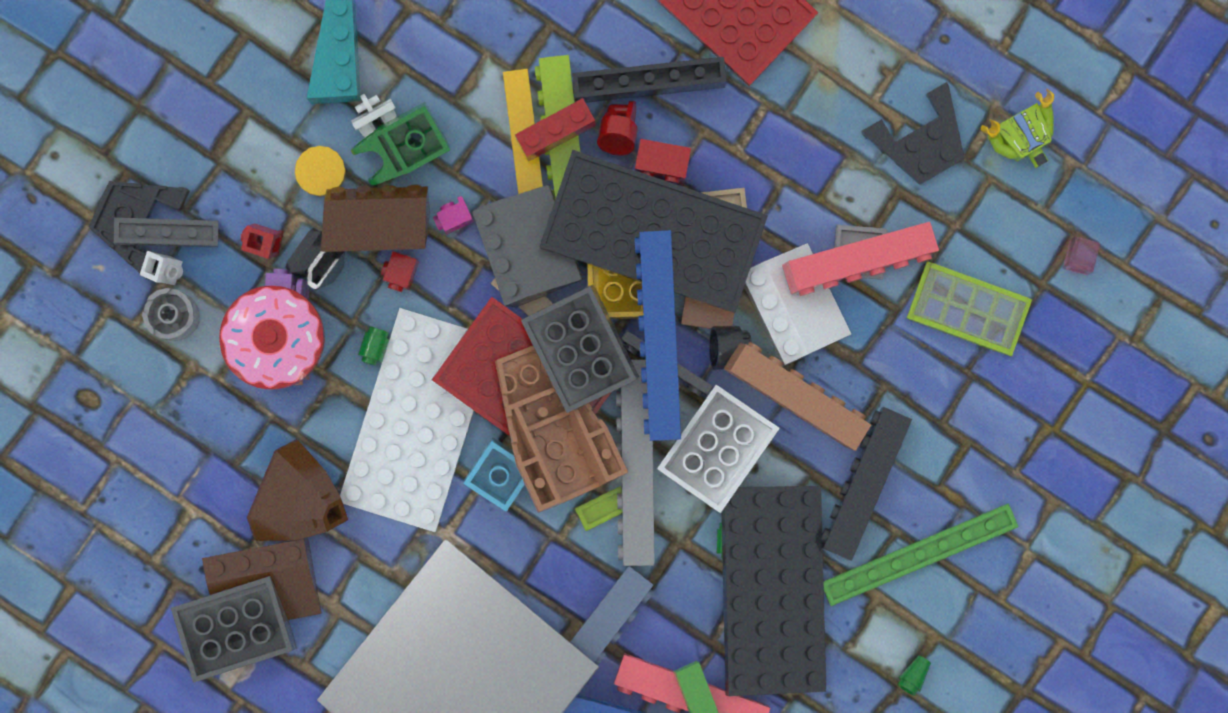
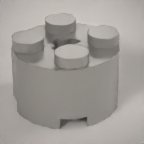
[142,288,200,341]

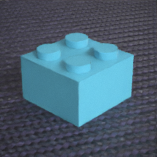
[463,437,525,512]

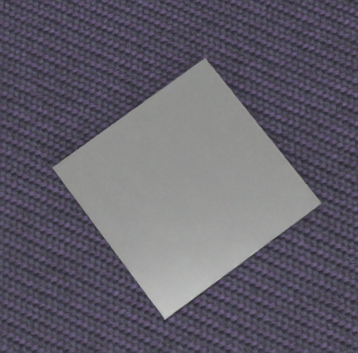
[317,539,599,713]

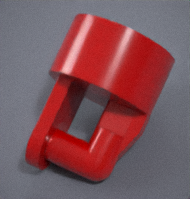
[597,101,638,156]

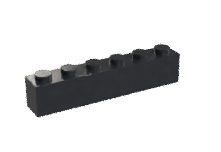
[572,57,727,103]
[820,407,912,561]

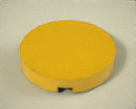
[295,146,346,197]

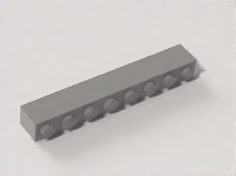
[616,360,654,566]

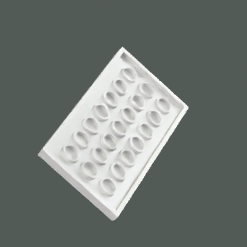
[340,308,474,532]

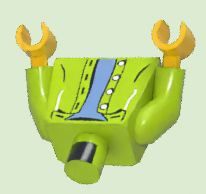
[981,88,1054,169]

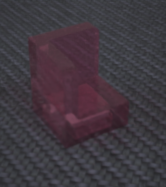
[1063,237,1100,275]

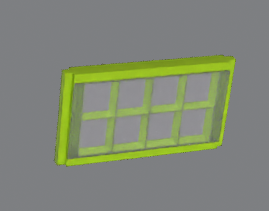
[906,261,1032,357]

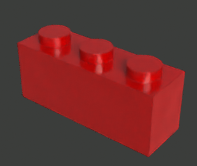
[515,98,595,162]

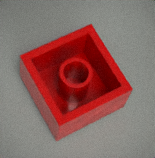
[635,139,691,186]

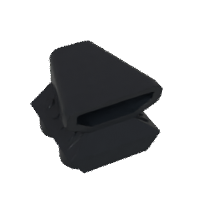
[285,228,345,290]

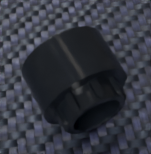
[709,326,752,370]

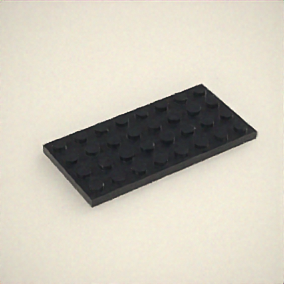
[539,150,768,314]
[721,486,826,696]

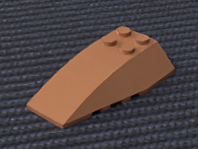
[495,346,628,513]

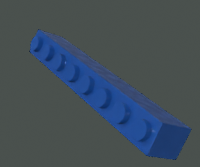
[635,230,681,441]

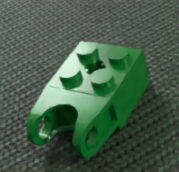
[350,102,450,186]

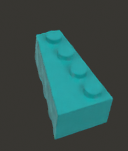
[306,0,361,104]

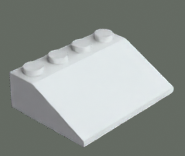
[744,243,851,367]
[657,385,780,513]

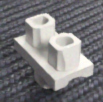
[351,94,397,137]

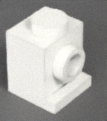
[140,251,183,285]

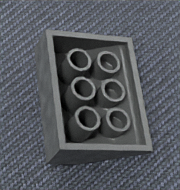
[472,185,583,308]
[521,284,639,413]
[171,576,297,683]

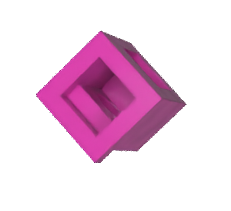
[433,196,474,234]

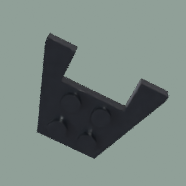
[861,82,965,185]
[88,181,190,280]

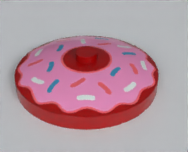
[219,285,325,390]

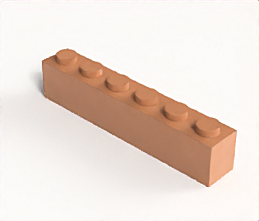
[724,342,871,451]

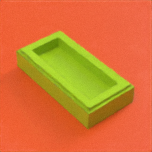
[575,486,623,531]

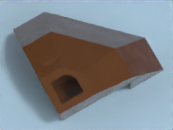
[247,439,348,541]

